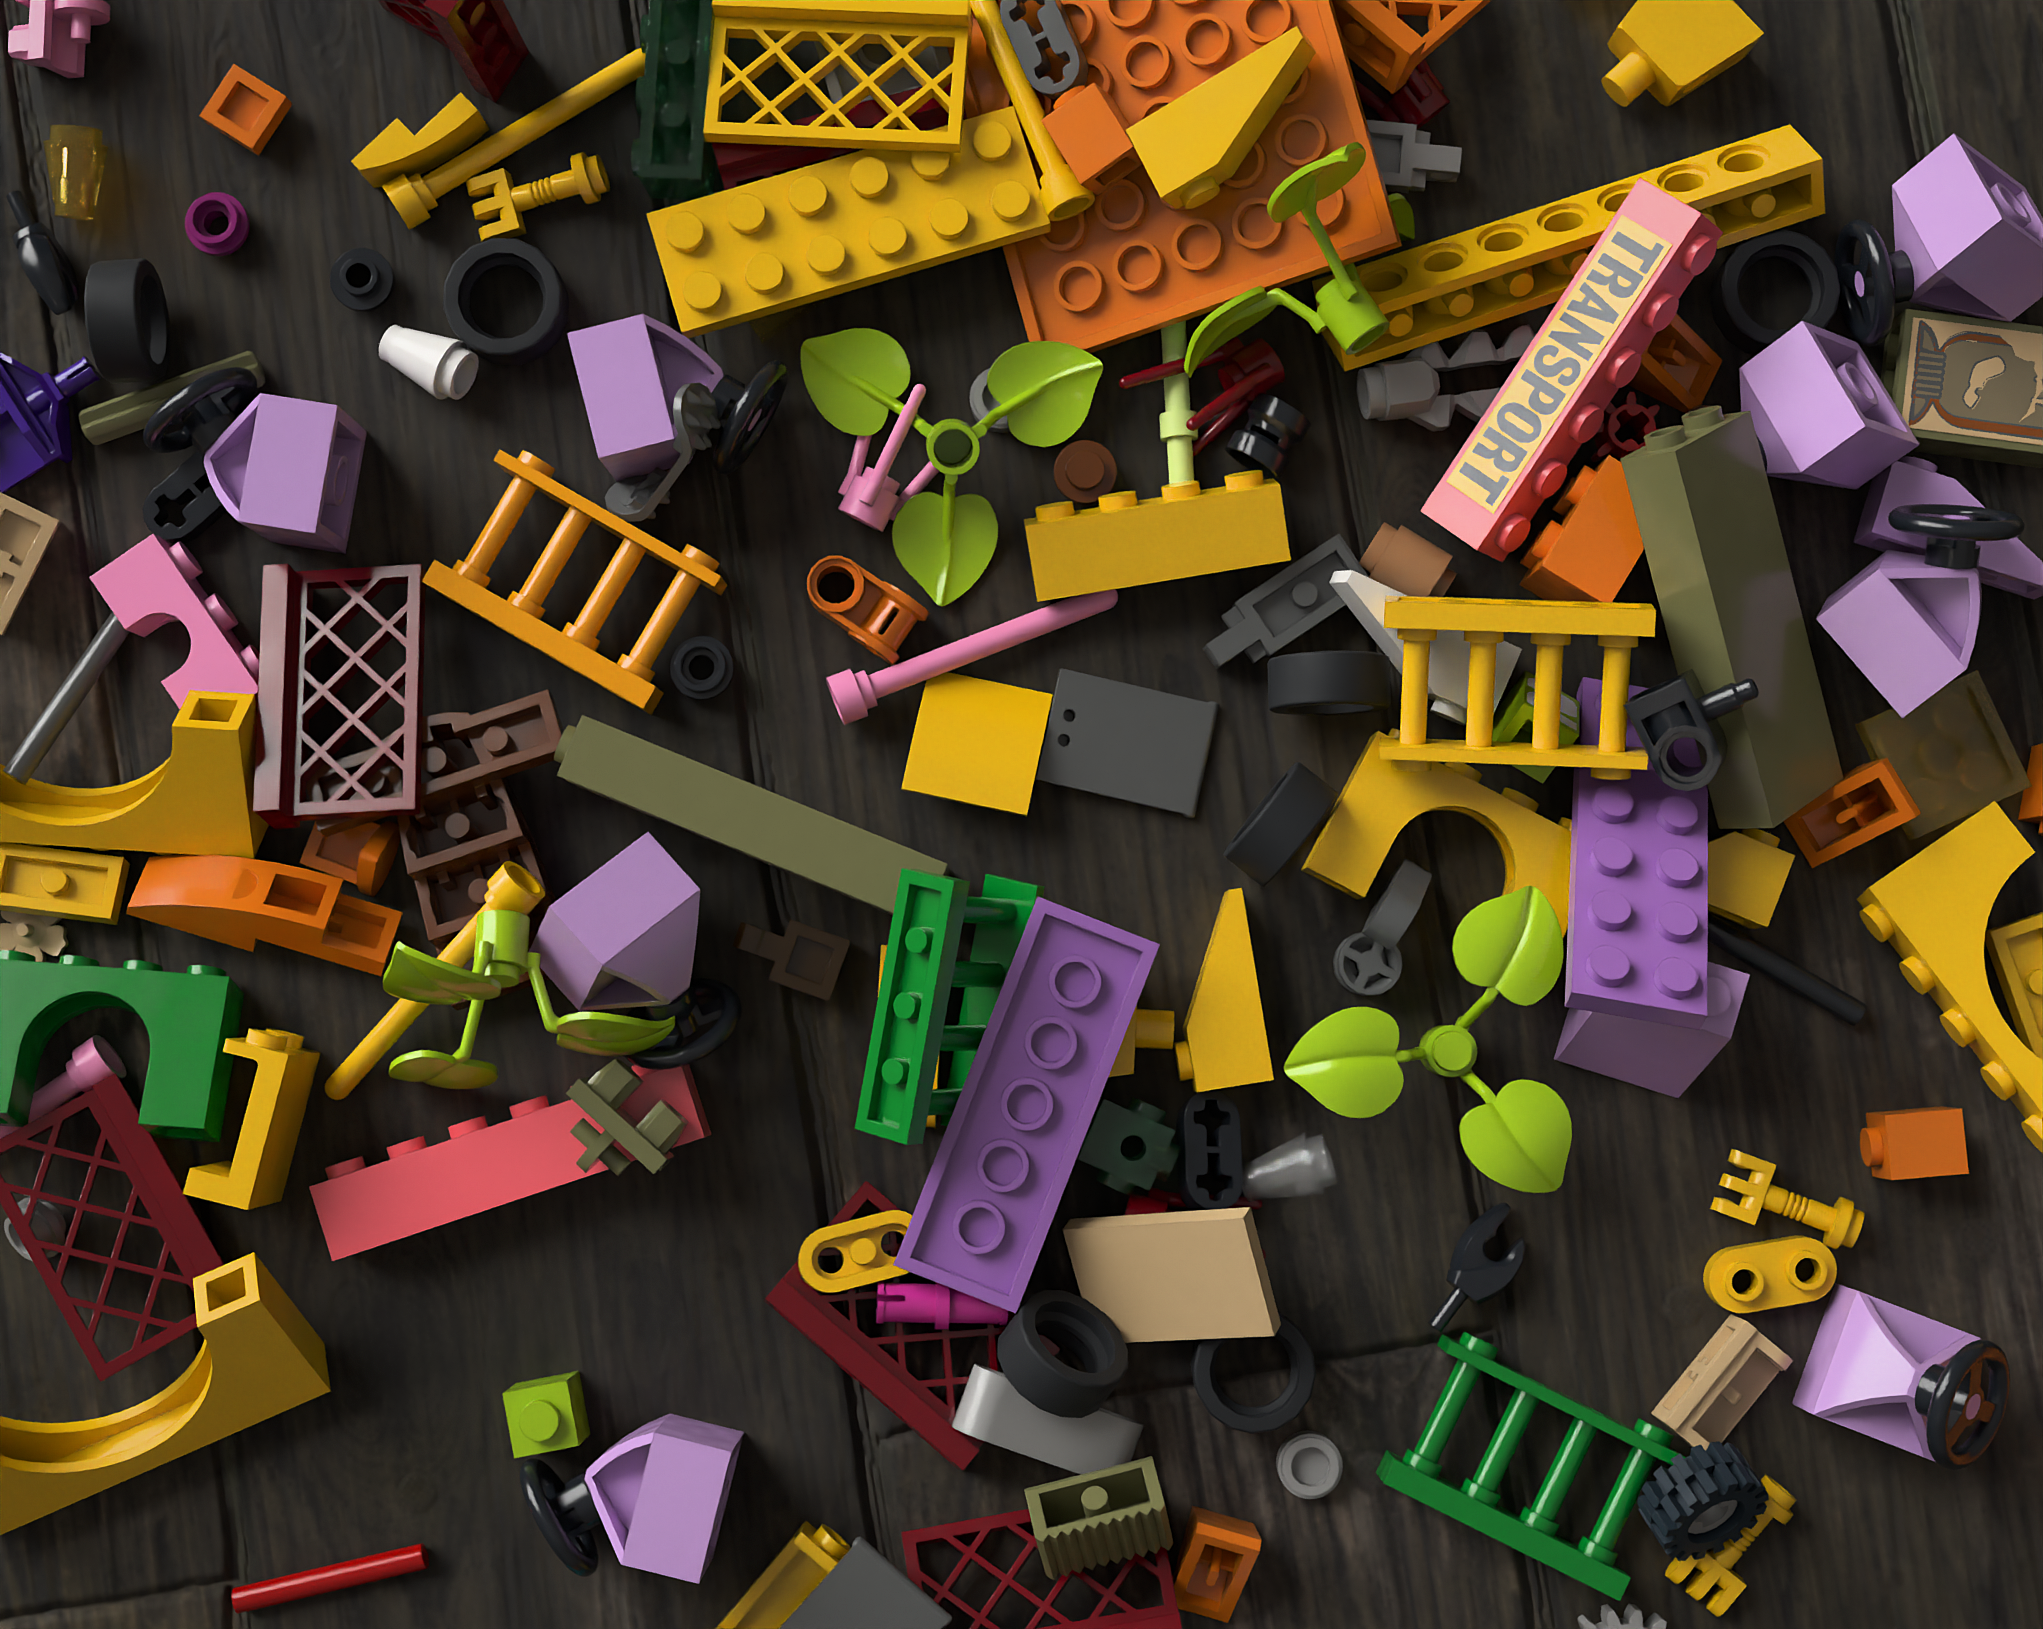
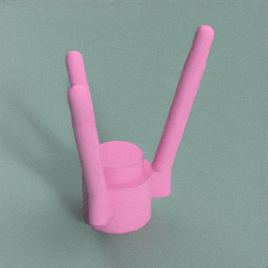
[838,384,939,532]

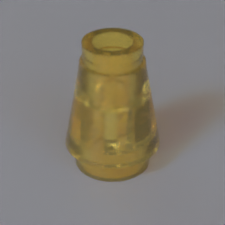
[43,125,109,220]

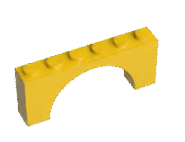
[0,690,269,859]
[1857,801,2043,1153]
[0,1252,331,1535]

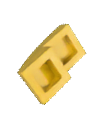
[351,92,489,188]

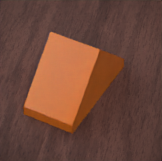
[1627,314,1723,413]
[1784,757,1921,868]
[1172,1506,1262,1623]

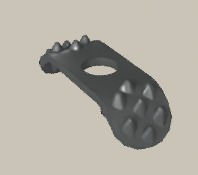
[605,382,721,522]

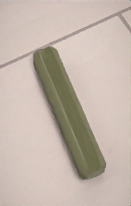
[79,351,265,445]

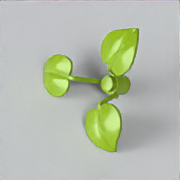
[1184,142,1415,378]
[801,328,1103,606]
[1284,886,1572,1193]
[383,910,675,1089]

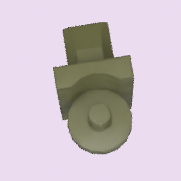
[566,1059,689,1176]

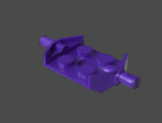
[0,352,101,494]

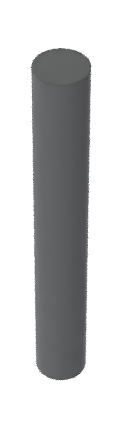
[3,612,130,785]

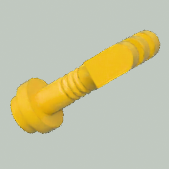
[465,152,610,242]
[1710,1149,1864,1249]
[1665,1474,1797,1617]

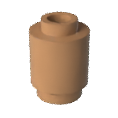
[1359,522,1457,597]

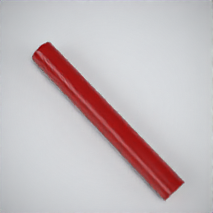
[231,1543,429,1614]

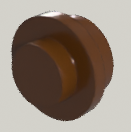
[1054,440,1117,504]

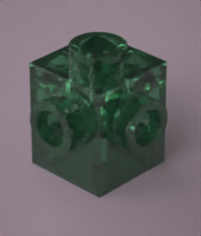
[1077,1097,1181,1195]

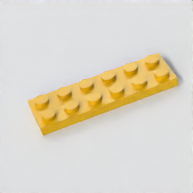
[646,105,1051,339]

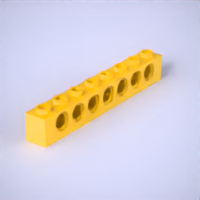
[1312,124,1825,371]

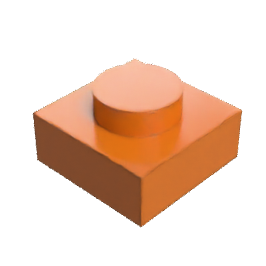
[199,64,293,156]

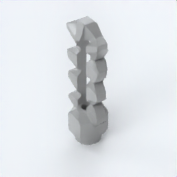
[1357,324,1536,432]

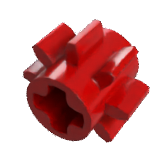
[1591,392,1660,462]

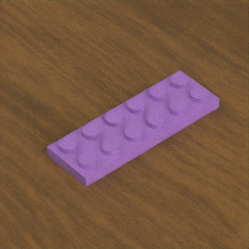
[1565,677,1708,1030]
[893,897,1160,1313]

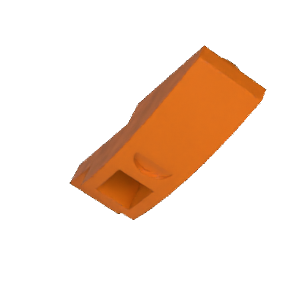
[126,854,403,976]

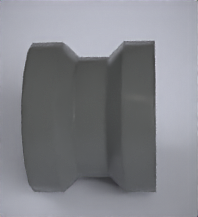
[1333,932,1403,996]

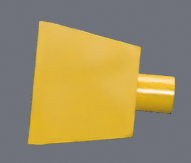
[1601,0,1764,107]

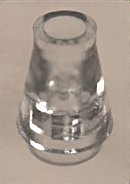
[1242,1132,1337,1202]

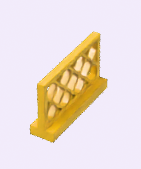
[703,0,973,153]

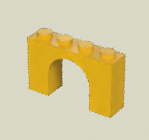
[1301,728,1572,939]

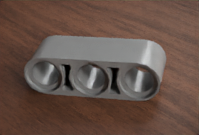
[952,1364,1144,1475]

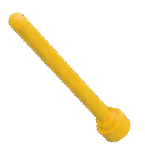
[970,0,1095,221]
[382,48,655,230]
[325,861,545,1100]

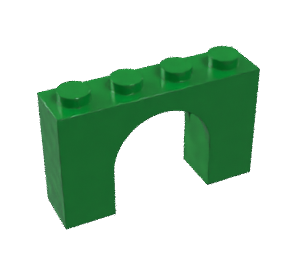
[0,950,244,1143]

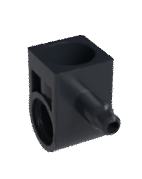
[1623,669,1759,791]

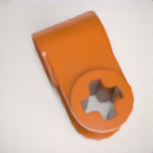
[807,556,930,665]

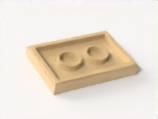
[1062,1207,1281,1343]

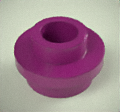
[185,192,250,256]

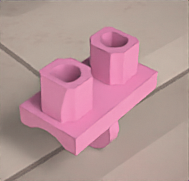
[8,0,111,79]

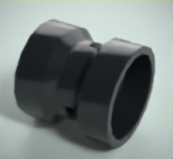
[1225,393,1311,481]

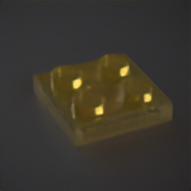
[1855,670,2032,840]

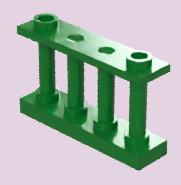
[855,868,1045,1145]
[1375,1331,1686,1601]

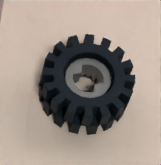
[1637,1441,1769,1561]

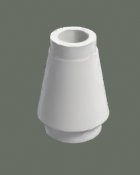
[379,325,478,400]

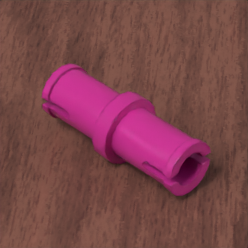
[876,1281,1008,1330]

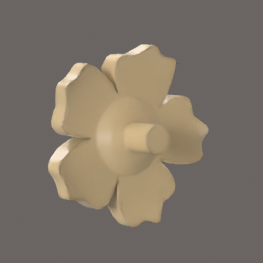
[0,911,69,962]

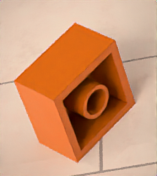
[1519,455,1644,602]

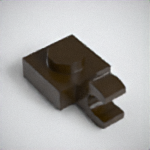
[733,919,851,1001]

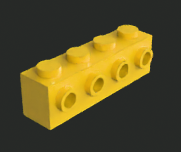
[1024,470,1291,602]

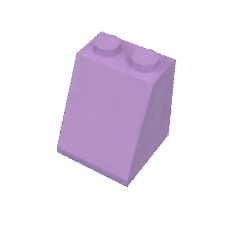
[1554,961,1750,1098]

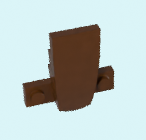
[306,689,564,1011]

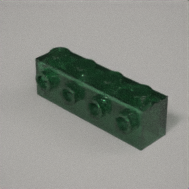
[631,0,716,200]

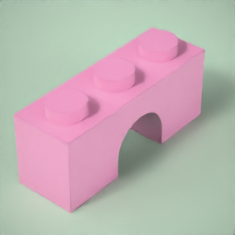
[89,534,260,709]

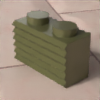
[1024,1456,1174,1580]

